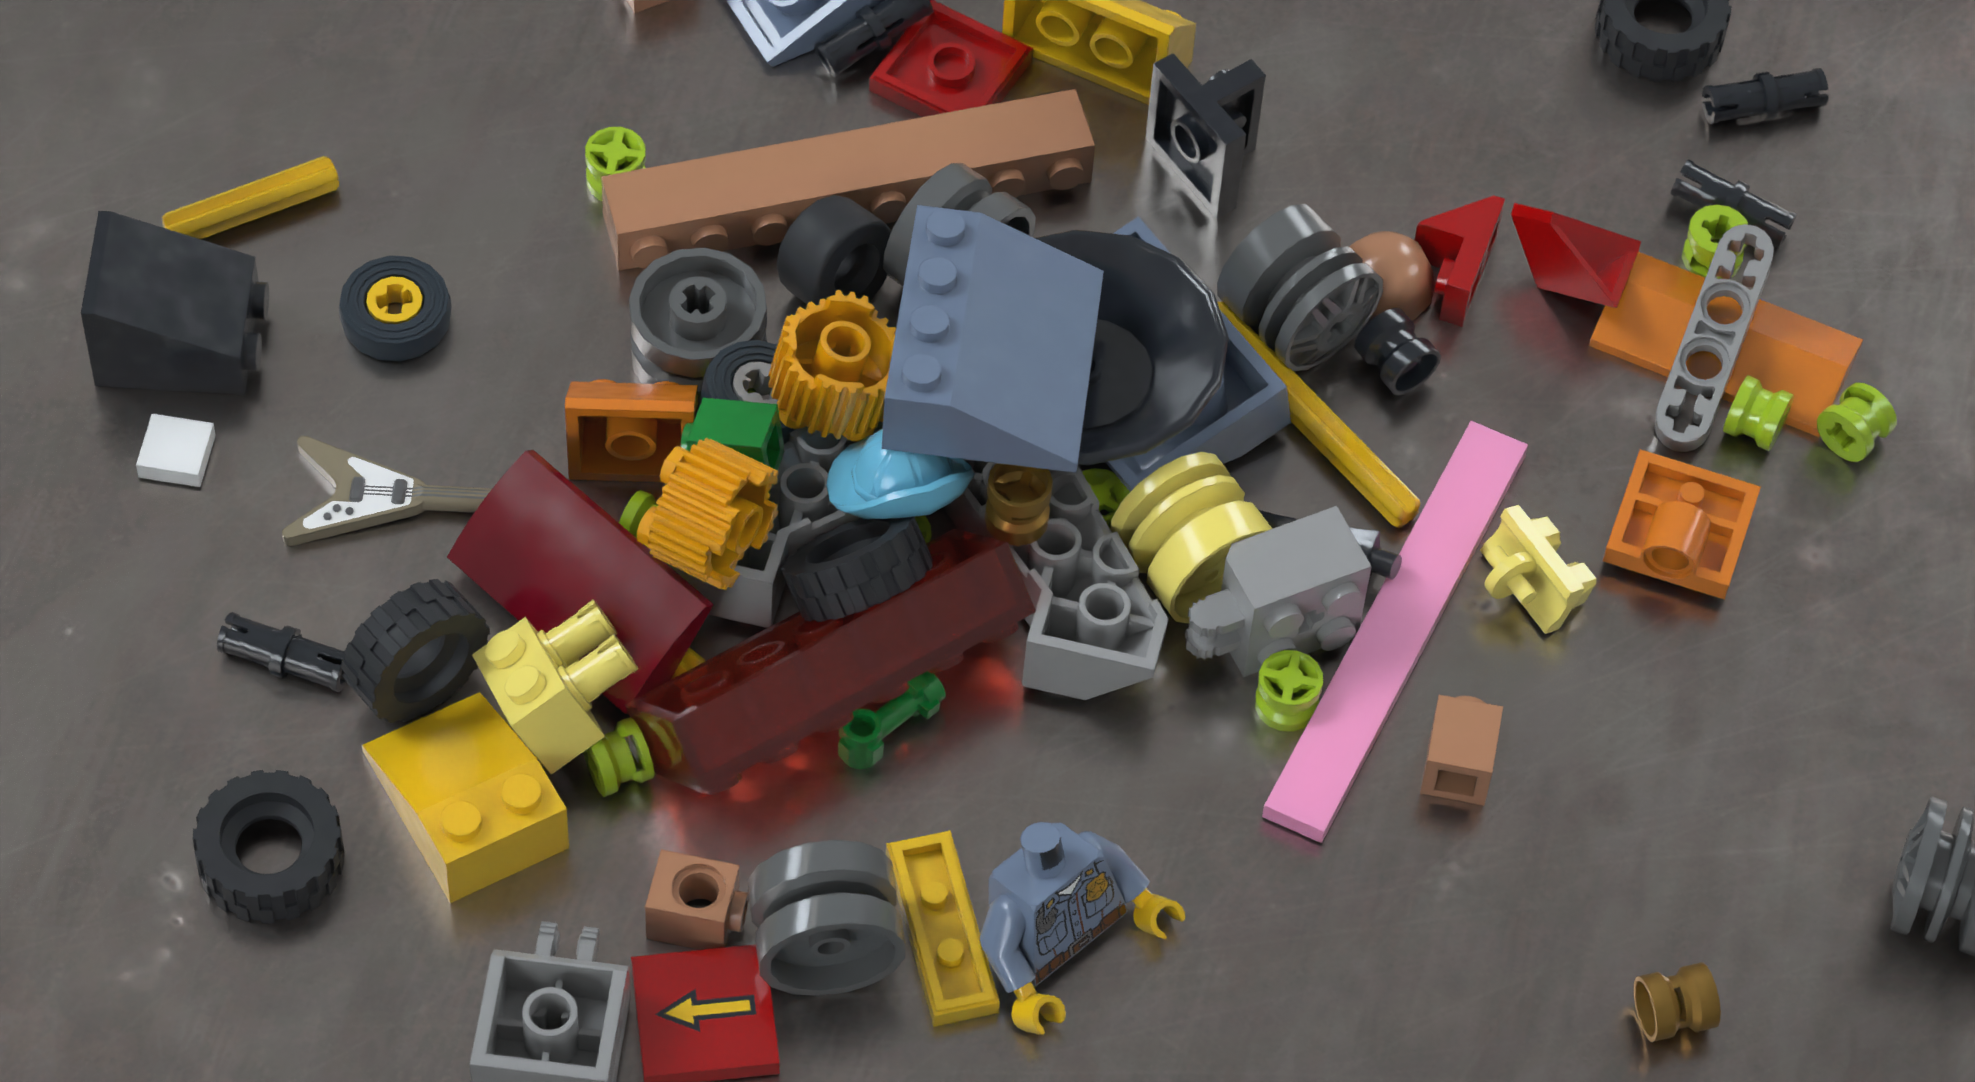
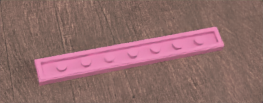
[1262,421,1528,843]

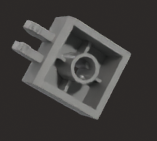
[1185,506,1372,677]
[470,921,631,1082]

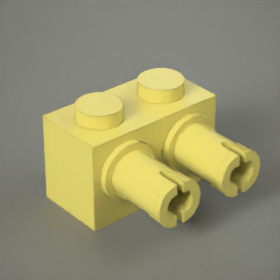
[472,600,638,774]

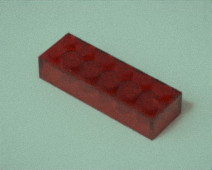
[625,529,1036,794]

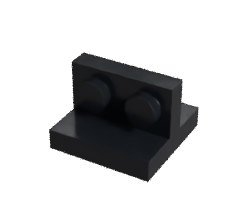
[1146,53,1266,219]

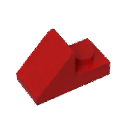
[1414,195,1505,327]

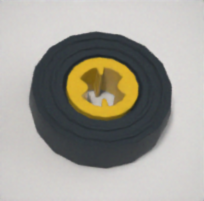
[339,255,452,361]

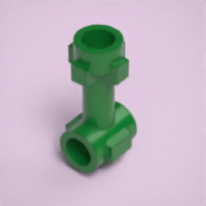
[838,667,946,769]

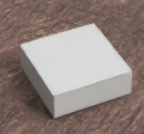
[136,414,216,487]

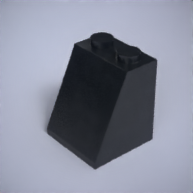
[81,211,269,395]

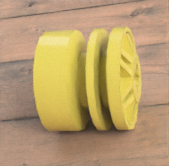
[1110,452,1272,623]

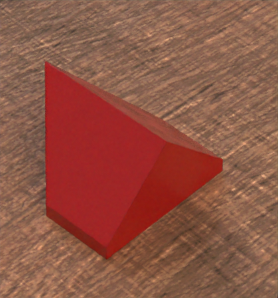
[1511,203,1642,308]

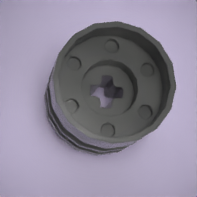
[1217,204,1383,371]
[1891,797,1975,956]

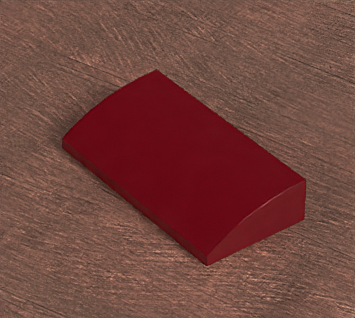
[447,450,714,714]

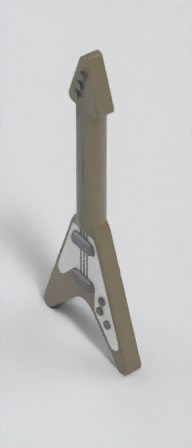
[282,435,492,546]

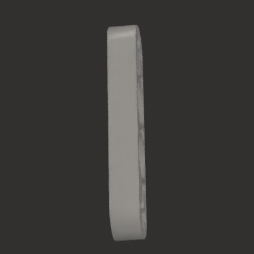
[1654,224,1774,452]

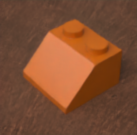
[565,379,698,482]

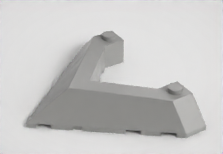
[650,421,1168,700]

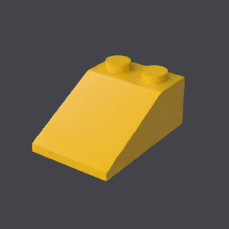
[362,692,569,903]

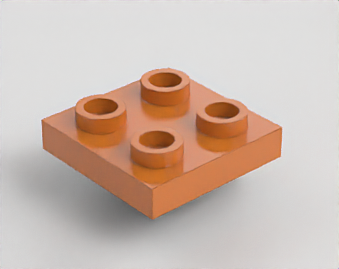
[1603,449,1761,600]

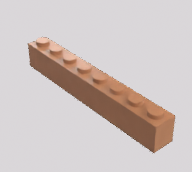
[601,89,1095,271]

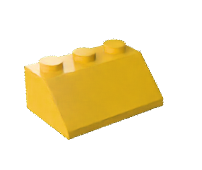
[1002,0,1196,105]

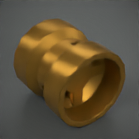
[984,463,1053,546]
[1634,962,1721,1042]

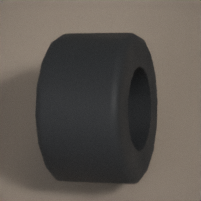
[777,195,892,305]

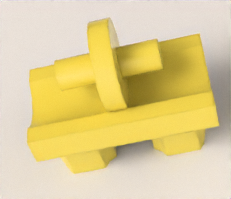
[1480,505,1596,634]

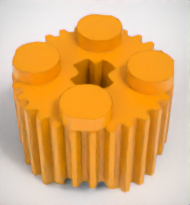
[768,290,896,441]
[637,438,779,590]

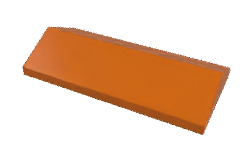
[1589,251,1863,437]

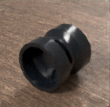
[1354,308,1441,395]

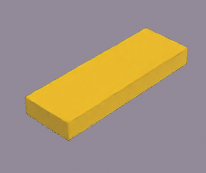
[886,831,1000,1027]

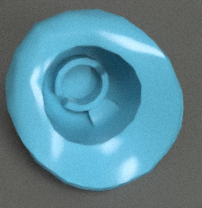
[826,429,975,519]

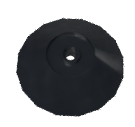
[1035,230,1229,465]

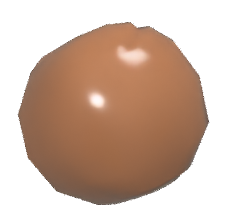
[1349,231,1435,320]

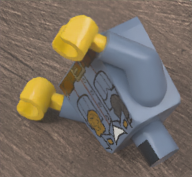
[980,822,1185,1035]

